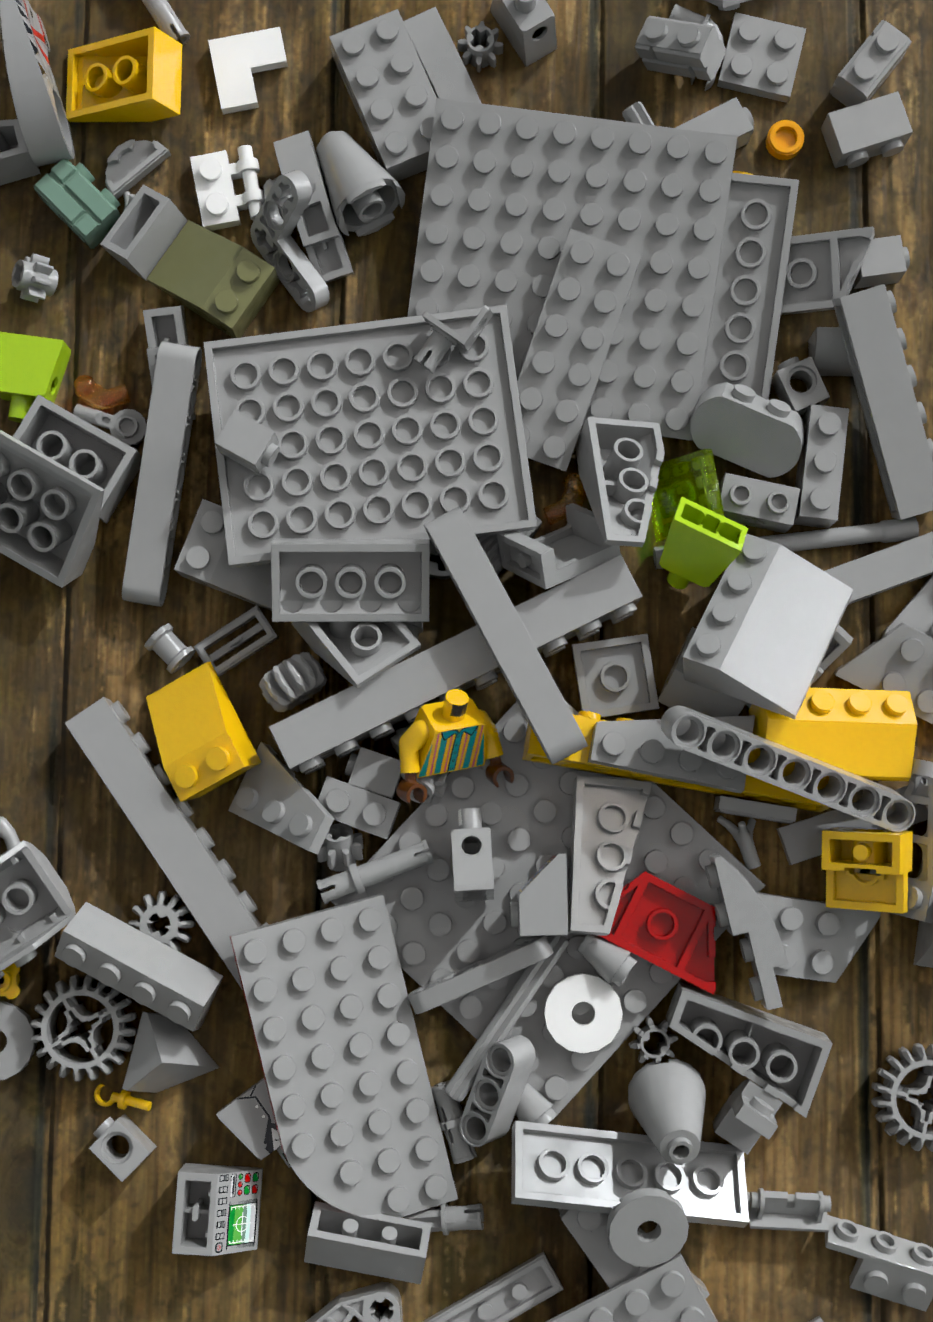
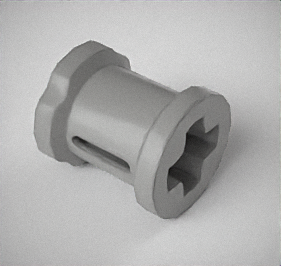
[144,623,195,674]

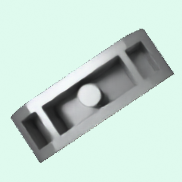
[690,382,805,478]

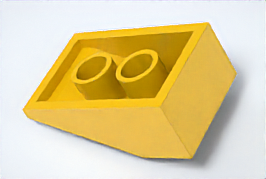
[66,26,182,122]
[146,661,262,802]

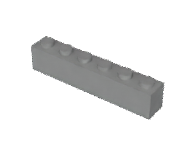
[832,284,933,520]

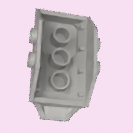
[0,840,76,979]

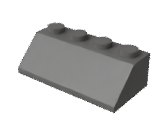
[54,902,223,1031]

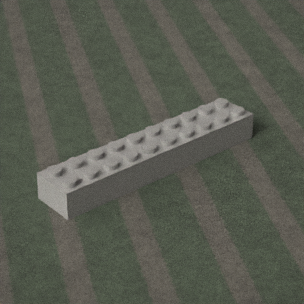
[269,555,642,775]

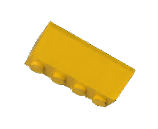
[748,688,917,781]

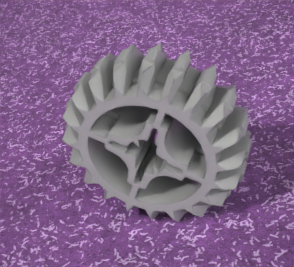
[31,975,138,1081]
[871,1043,933,1152]

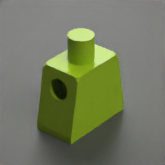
[0,332,71,423]
[659,497,748,590]

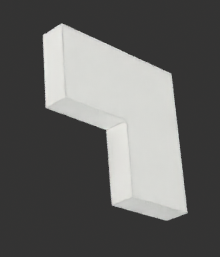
[208,27,288,114]

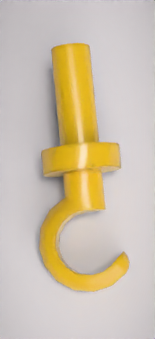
[94,1084,152,1111]

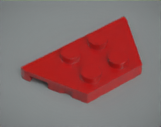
[598,871,716,994]

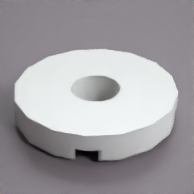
[544,973,623,1054]

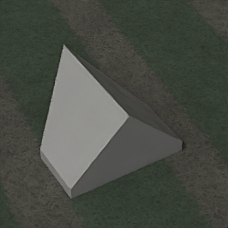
[122,1012,220,1093]

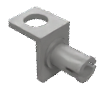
[413,305,493,373]

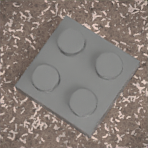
[717,12,806,103]
[571,634,659,718]

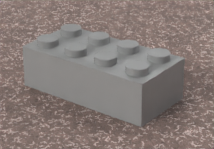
[329,9,437,182]

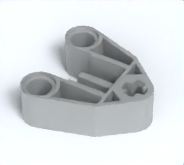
[305,1282,403,1322]

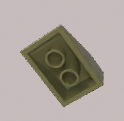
[146,220,280,338]

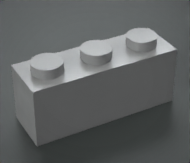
[793,404,849,528]
[304,1201,432,1284]

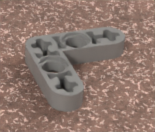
[250,170,330,312]

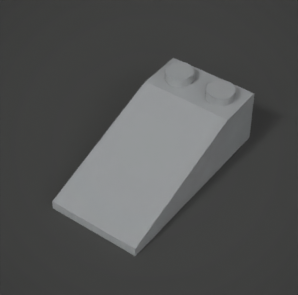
[174,499,272,611]

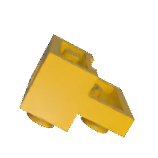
[821,827,913,914]

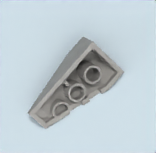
[575,417,665,547]

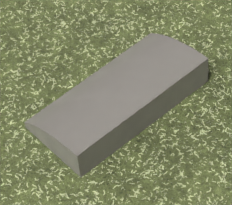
[271,539,430,622]

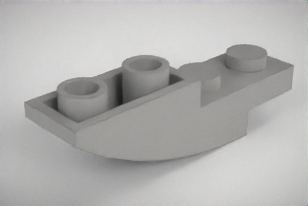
[273,131,354,283]
[705,853,789,1010]

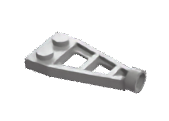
[870,759,933,924]

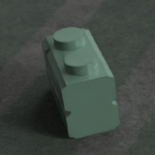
[34,159,121,249]

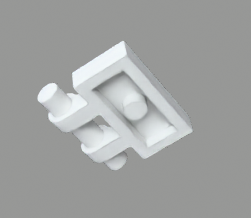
[190,145,265,231]

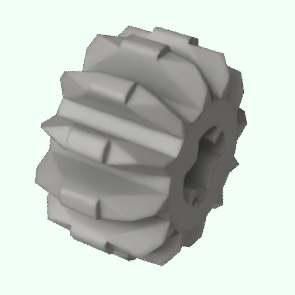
[259,652,327,712]
[128,891,196,952]

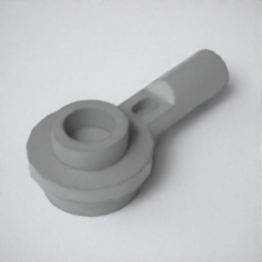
[73,404,147,446]

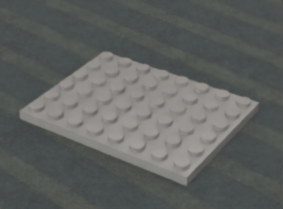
[203,305,537,568]

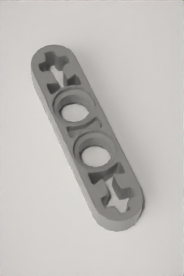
[407,935,554,1014]

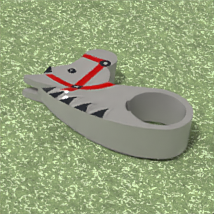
[0,0,75,167]

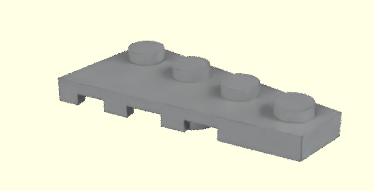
[588,715,755,793]
[568,776,653,936]

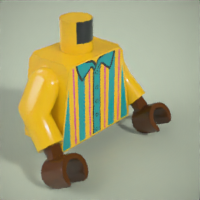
[396,689,514,804]

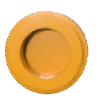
[766,120,804,160]

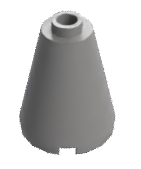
[316,131,405,237]
[628,1059,706,1165]

